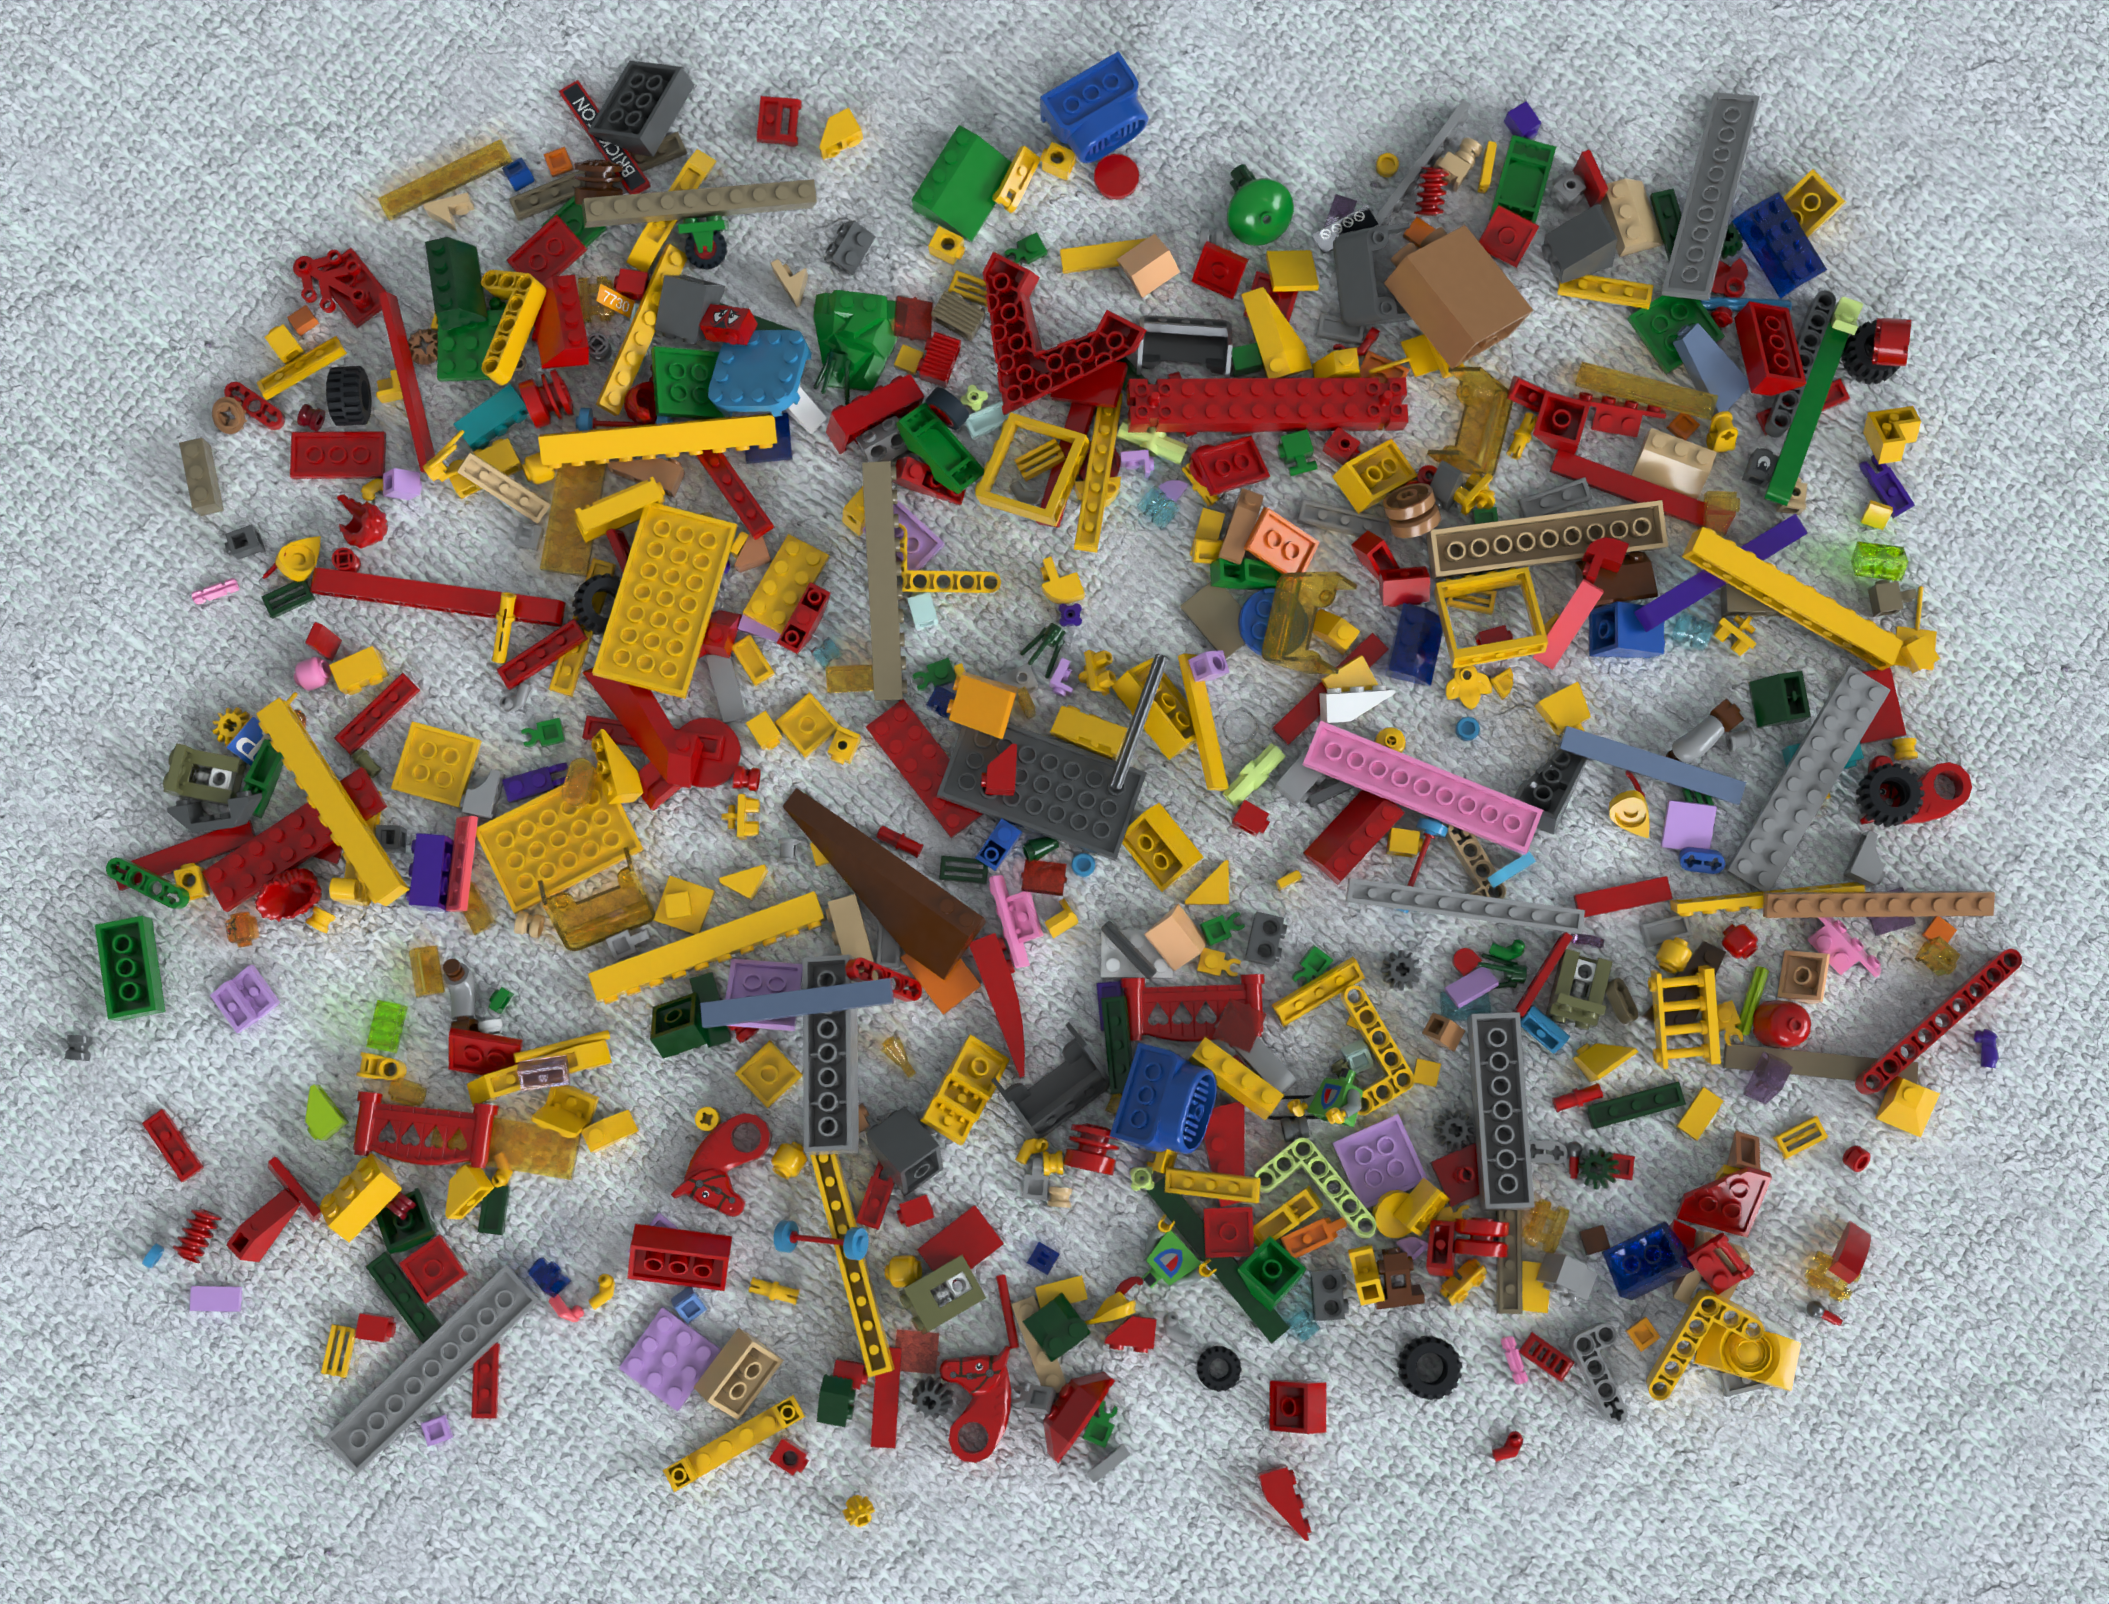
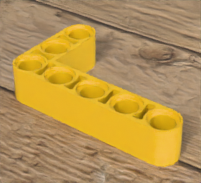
[481,270,546,385]
[899,523,1001,593]
[329,791,382,906]
[1340,985,1415,1115]
[1646,1289,1765,1401]

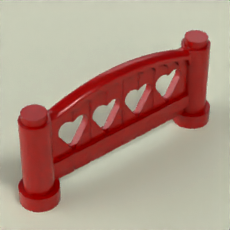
[1121,974,1265,1042]
[353,1091,499,1169]

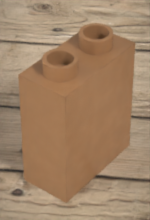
[1384,225,1533,369]

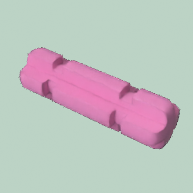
[191,578,239,604]
[1501,1336,1528,1385]

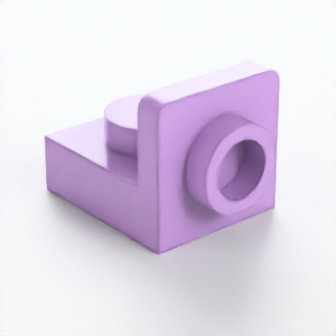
[1120,450,1154,478]
[1049,658,1073,697]

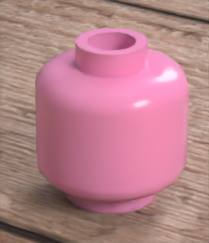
[294,657,331,691]

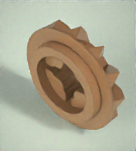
[408,328,438,365]
[212,397,247,434]

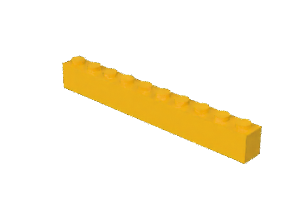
[538,413,777,469]
[1682,527,1903,671]
[256,697,410,906]
[588,891,826,1005]
[810,1154,895,1378]

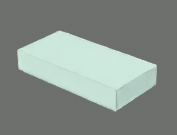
[964,401,1010,440]

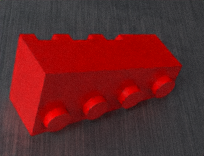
[826,374,924,454]
[1203,1102,1245,1207]

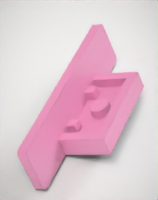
[989,875,1044,968]
[1807,917,1882,978]

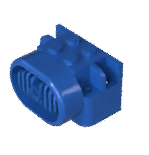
[1040,51,1149,163]
[1110,1042,1217,1154]

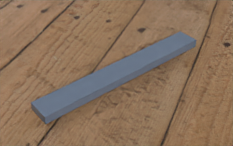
[1558,726,1746,805]
[701,978,894,1028]

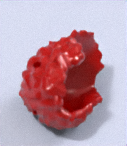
[255,868,322,922]

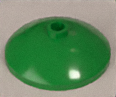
[1227,178,1294,246]

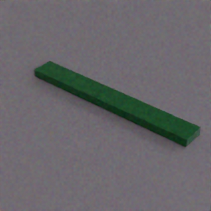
[1146,1176,1290,1344]

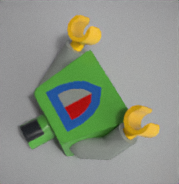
[1287,1068,1363,1128]
[1141,1214,1216,1288]

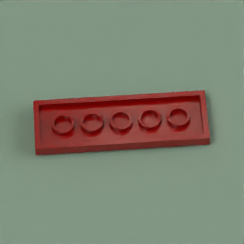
[866,699,984,839]

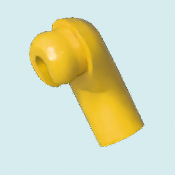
[361,479,383,501]
[1015,1137,1049,1165]
[491,1152,513,1188]

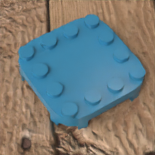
[708,330,812,417]

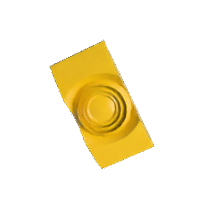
[1693,1322,1801,1391]

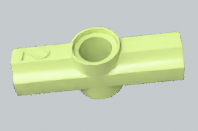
[1117,419,1188,465]
[1222,743,1286,808]

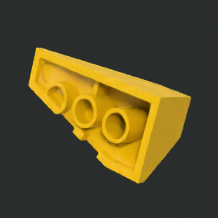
[1241,287,1312,378]

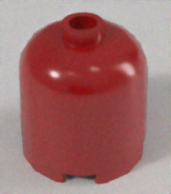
[1752,1000,1811,1048]

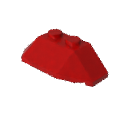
[1043,1371,1115,1463]

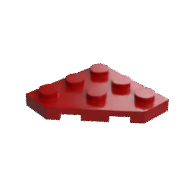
[1676,1167,1772,1238]

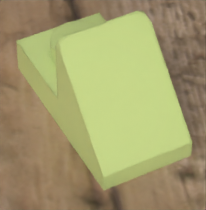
[1830,297,1863,335]

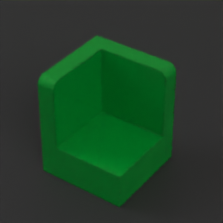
[1232,342,1263,377]

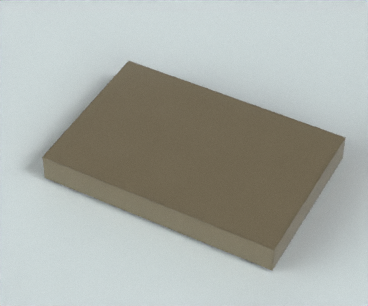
[1180,582,1245,659]

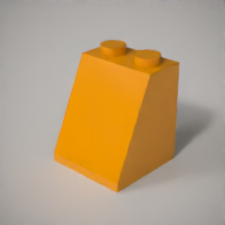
[946,672,1018,739]

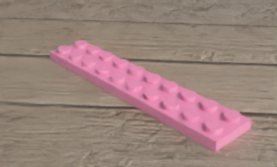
[1302,720,1543,855]

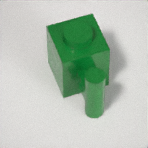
[1276,429,1318,477]

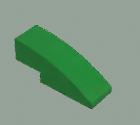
[1210,558,1285,590]
[242,739,284,819]

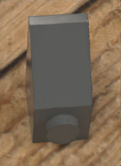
[1430,460,1463,512]

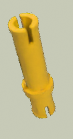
[491,592,516,663]

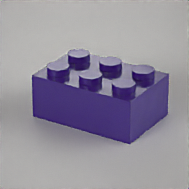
[406,833,454,912]

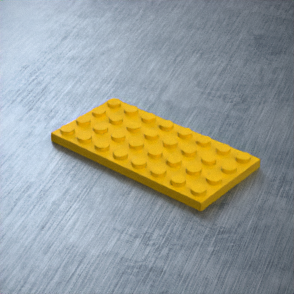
[592,503,737,699]

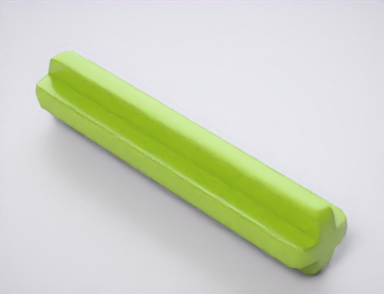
[1736,966,1769,1036]

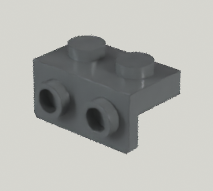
[824,220,876,275]

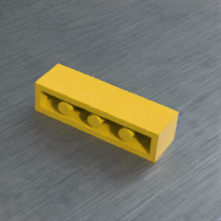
[1189,1037,1284,1120]

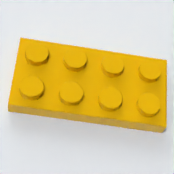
[743,534,829,634]

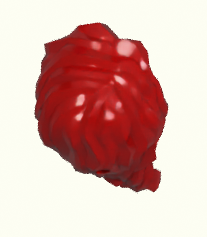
[337,494,388,549]

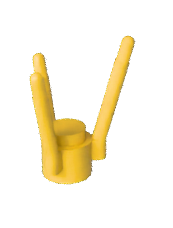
[422,430,464,482]

